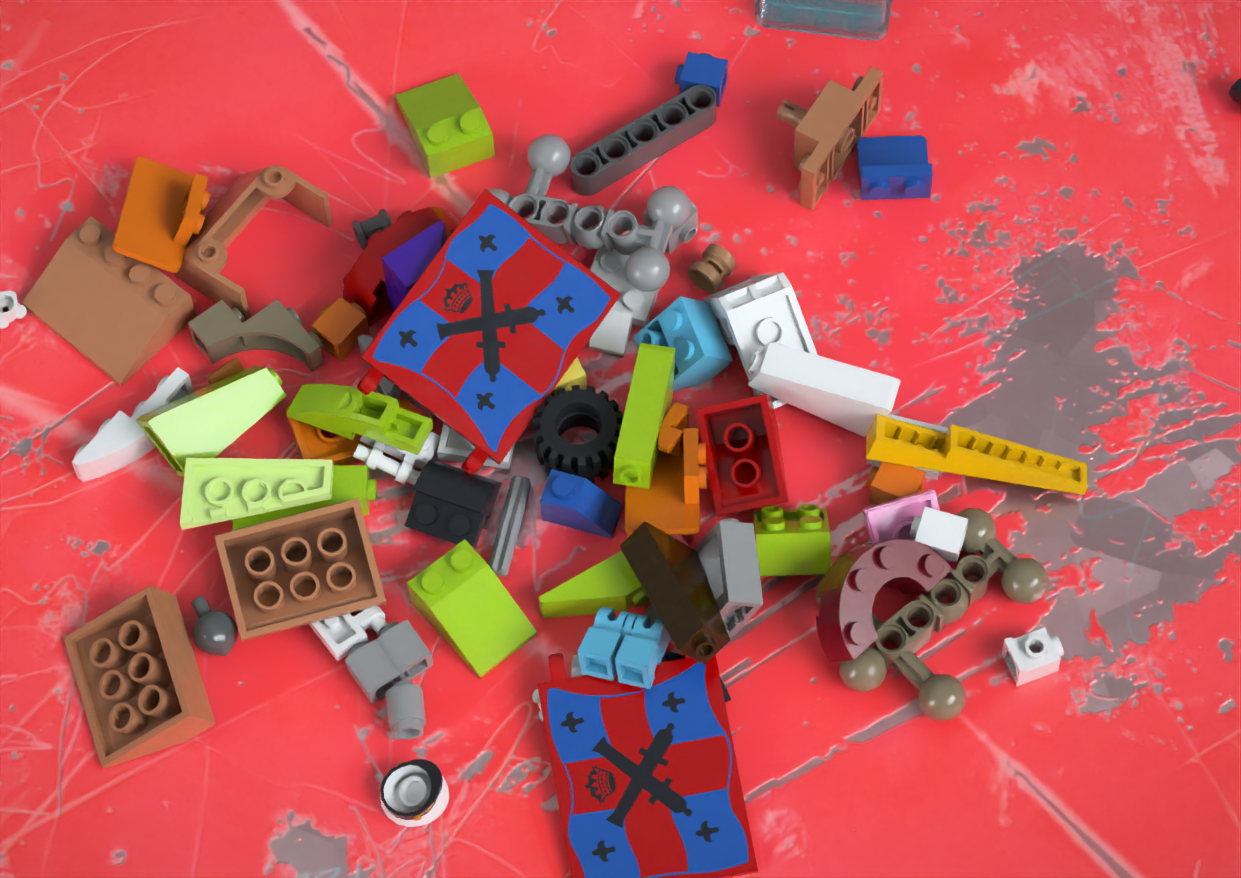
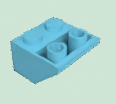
[633,296,733,392]

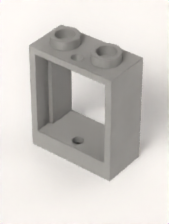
[694,518,763,636]

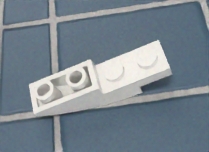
[72,367,194,482]

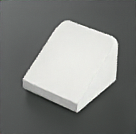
[589,309,633,356]

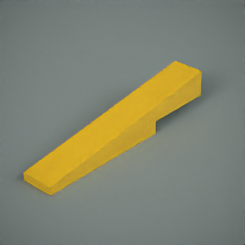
[866,414,1088,495]

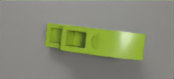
[287,384,433,455]

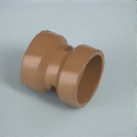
[688,244,737,293]

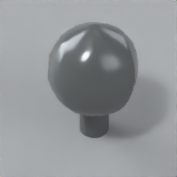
[191,596,238,656]

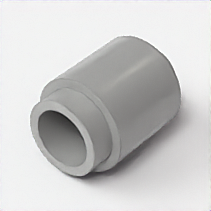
[385,681,427,740]

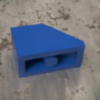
[540,469,622,539]

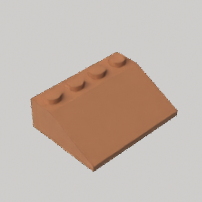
[22,216,196,387]
[215,498,387,642]
[64,585,216,769]

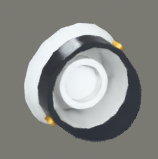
[380,759,449,827]

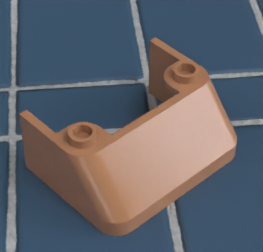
[173,165,333,320]

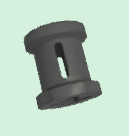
[351,208,392,250]

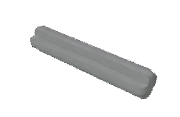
[488,475,531,577]

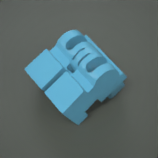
[577,606,671,690]

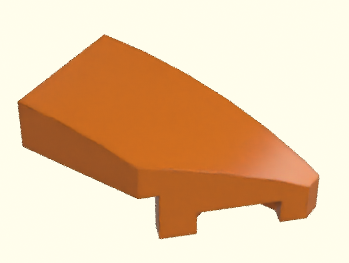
[658,402,689,458]

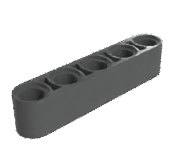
[570,85,716,196]

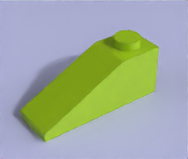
[538,550,651,618]

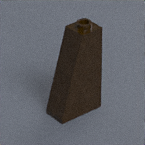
[620,521,730,665]

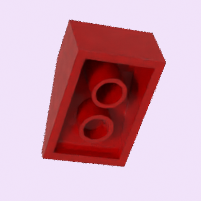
[695,394,789,517]

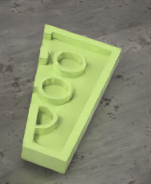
[180,458,334,530]

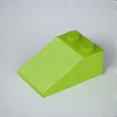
[395,73,495,179]
[407,539,537,678]

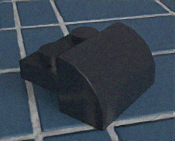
[404,459,502,549]

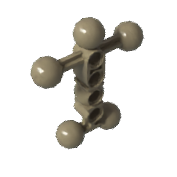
[816,508,1049,721]

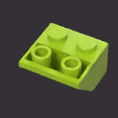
[753,504,831,576]

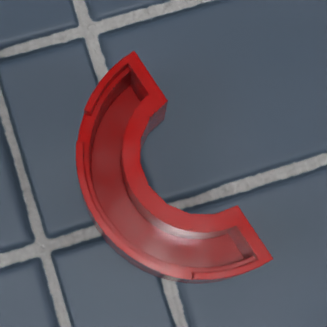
[343,207,460,327]

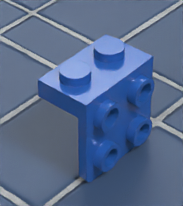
[857,135,933,200]

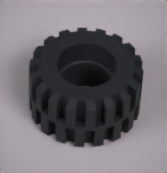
[533,385,623,483]

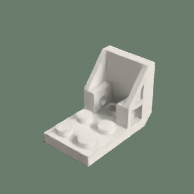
[702,272,818,409]

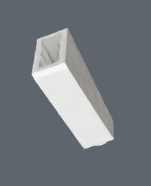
[747,342,901,437]

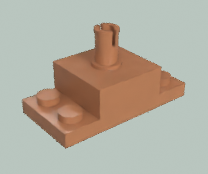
[776,66,884,211]

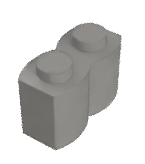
[345,620,434,704]

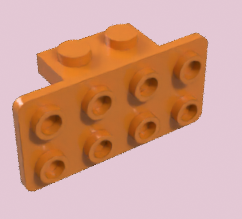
[112,156,210,273]
[625,428,707,535]

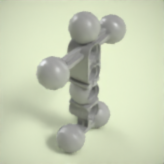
[474,134,691,292]

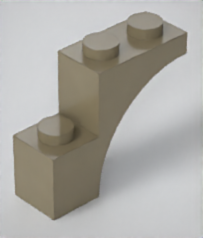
[188,299,324,372]

